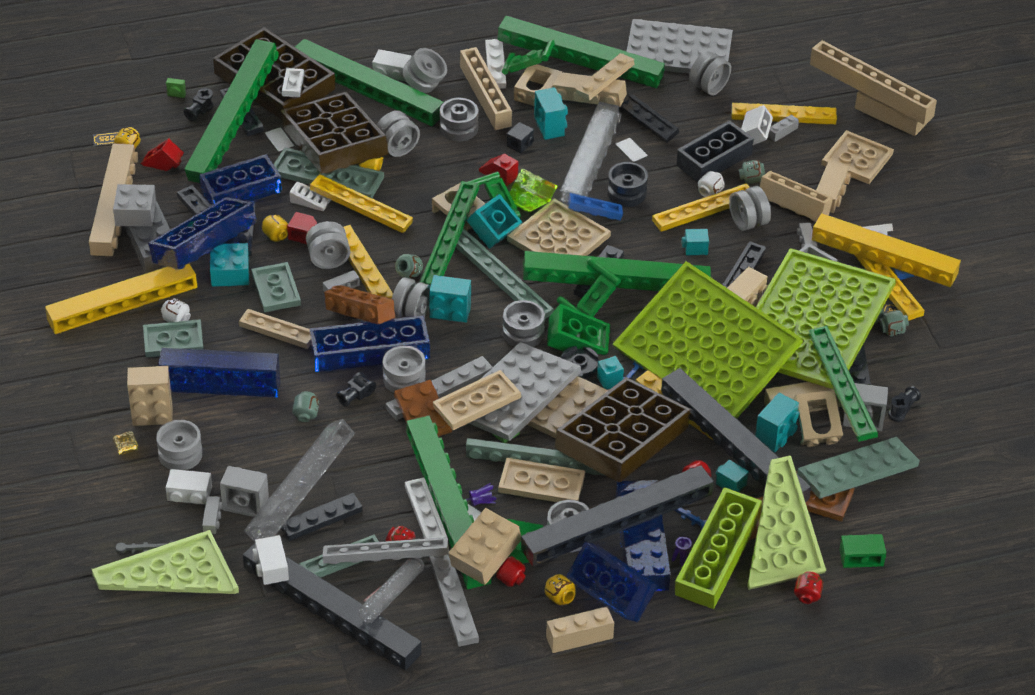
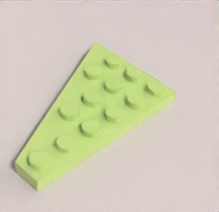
[747,456,826,590]
[92,530,239,594]

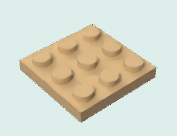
[821,130,894,184]

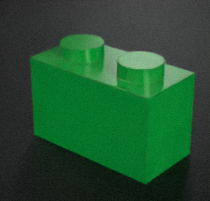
[839,534,886,568]

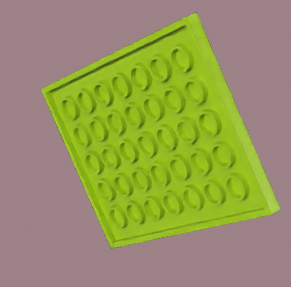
[756,248,896,390]
[613,261,803,419]

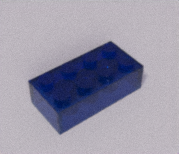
[200,154,282,212]
[566,542,658,622]

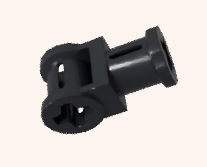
[183,88,214,121]
[336,372,377,407]
[888,386,921,422]

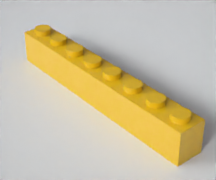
[811,213,961,287]
[45,260,197,334]

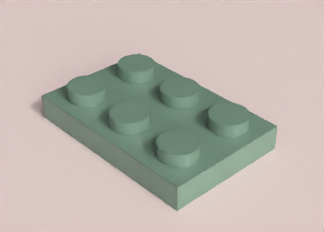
[251,262,301,312]
[143,319,204,357]

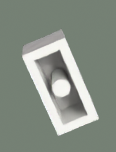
[372,50,411,82]
[741,105,773,145]
[166,469,212,504]
[252,535,289,585]

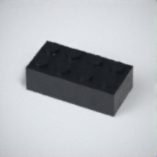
[676,120,754,182]

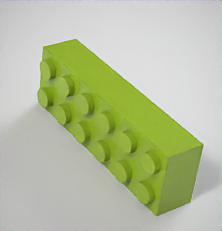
[675,487,762,609]

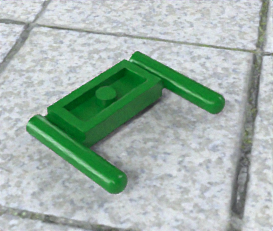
[502,39,555,75]
[468,172,521,218]
[557,258,621,317]

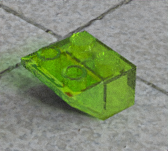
[509,168,557,212]

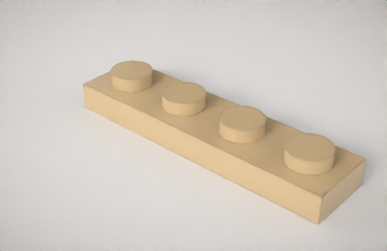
[576,53,634,100]
[239,309,316,349]

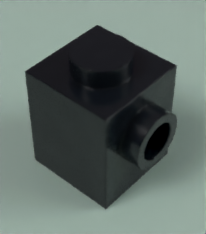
[507,122,534,153]

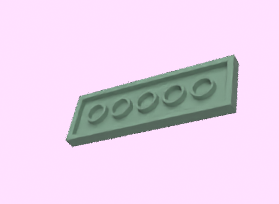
[271,147,384,198]
[797,437,920,499]

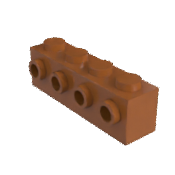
[324,285,395,324]

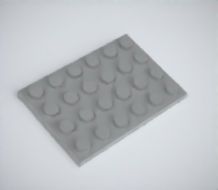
[626,19,733,74]
[469,342,582,441]

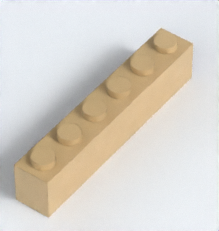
[460,47,512,130]

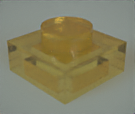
[113,431,139,455]

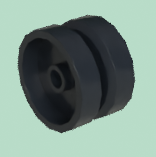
[607,162,648,207]

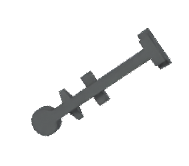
[116,540,175,554]

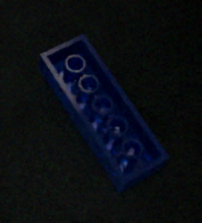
[148,197,257,270]
[310,315,430,372]
[158,348,280,397]
[616,480,671,592]

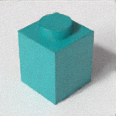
[681,229,709,255]
[597,356,624,390]
[716,460,749,492]

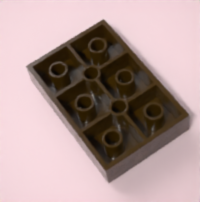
[213,27,335,119]
[281,92,388,174]
[555,377,691,483]

